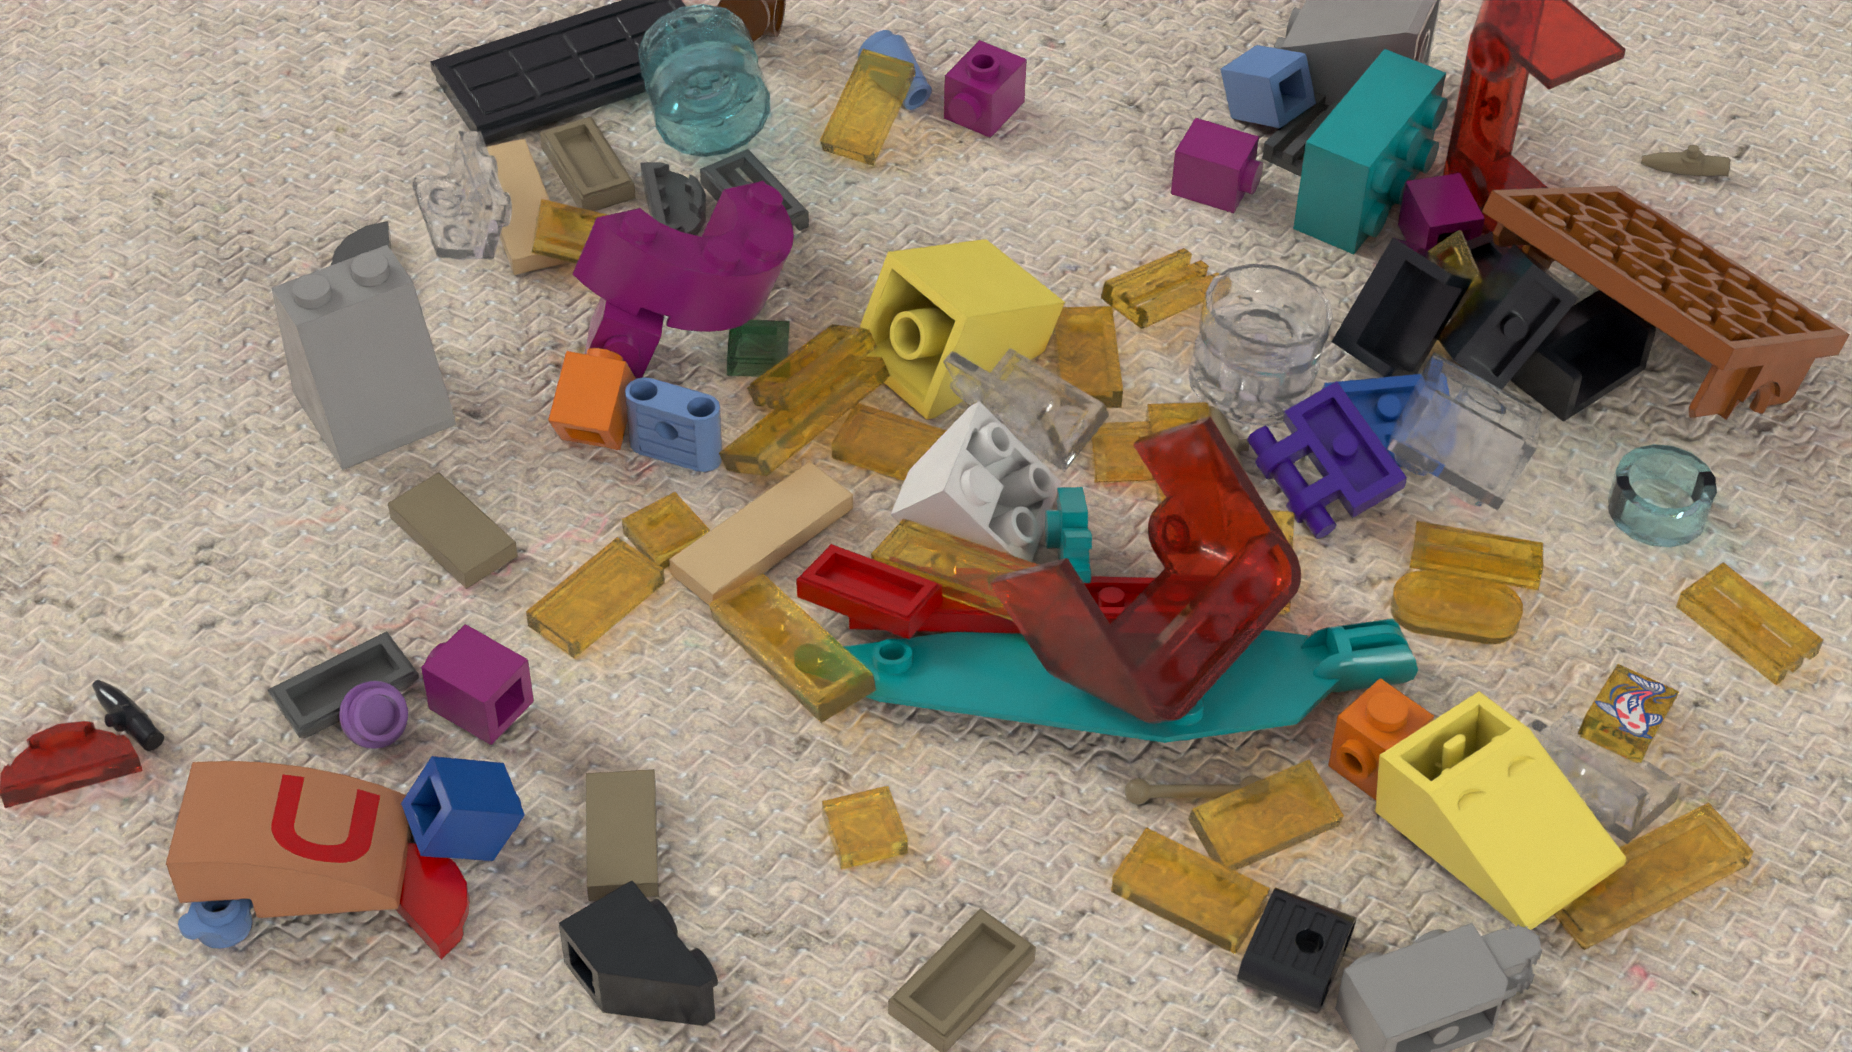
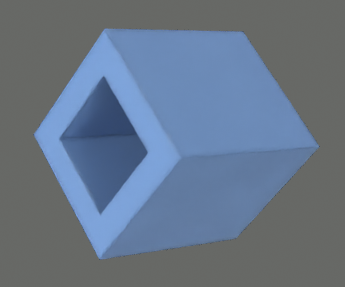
[1220,45,1316,128]

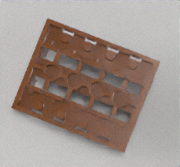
[1482,186,1850,420]

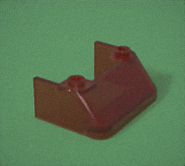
[1443,0,1626,249]
[990,416,1301,724]

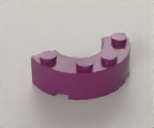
[572,181,794,332]

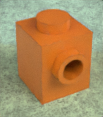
[548,348,636,450]
[1328,678,1434,800]

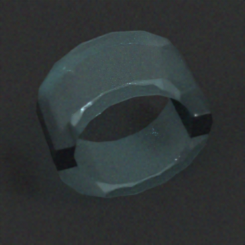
[1608,444,1717,547]

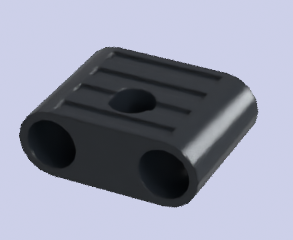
[1237,887,1357,1013]

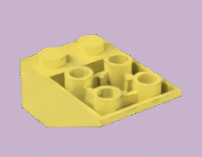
[1375,691,1626,930]

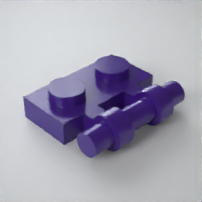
[1247,381,1407,539]

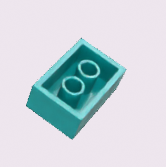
[1293,49,1448,254]

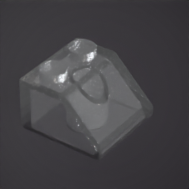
[1387,352,1542,511]

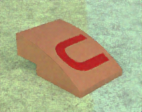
[166,761,412,918]

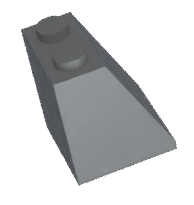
[1274,0,1441,105]
[271,245,456,470]

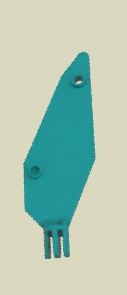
[795,618,1418,743]

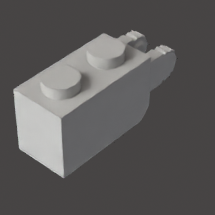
[1335,923,1543,1052]

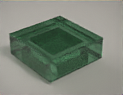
[727,320,790,377]

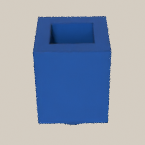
[401,756,525,861]

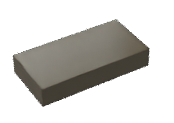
[539,116,636,215]
[388,472,518,589]
[586,769,659,901]
[888,908,1036,1052]

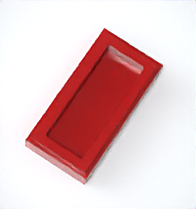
[796,544,943,639]

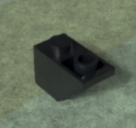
[559,880,718,1026]

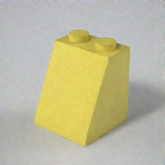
[850,239,1065,419]

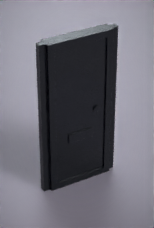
[430,0,724,146]

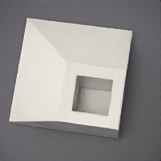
[891,401,1061,574]

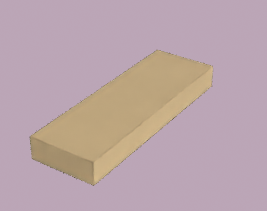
[470,138,570,275]
[669,461,853,609]

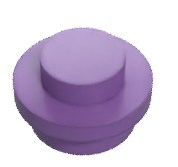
[339,681,408,749]

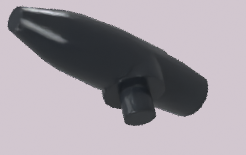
[92,680,164,751]

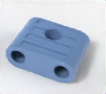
[625,377,723,472]

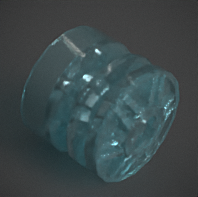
[638,4,770,157]

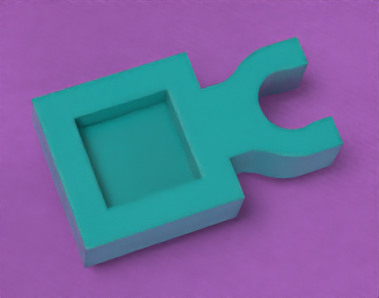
[1045,487,1092,583]

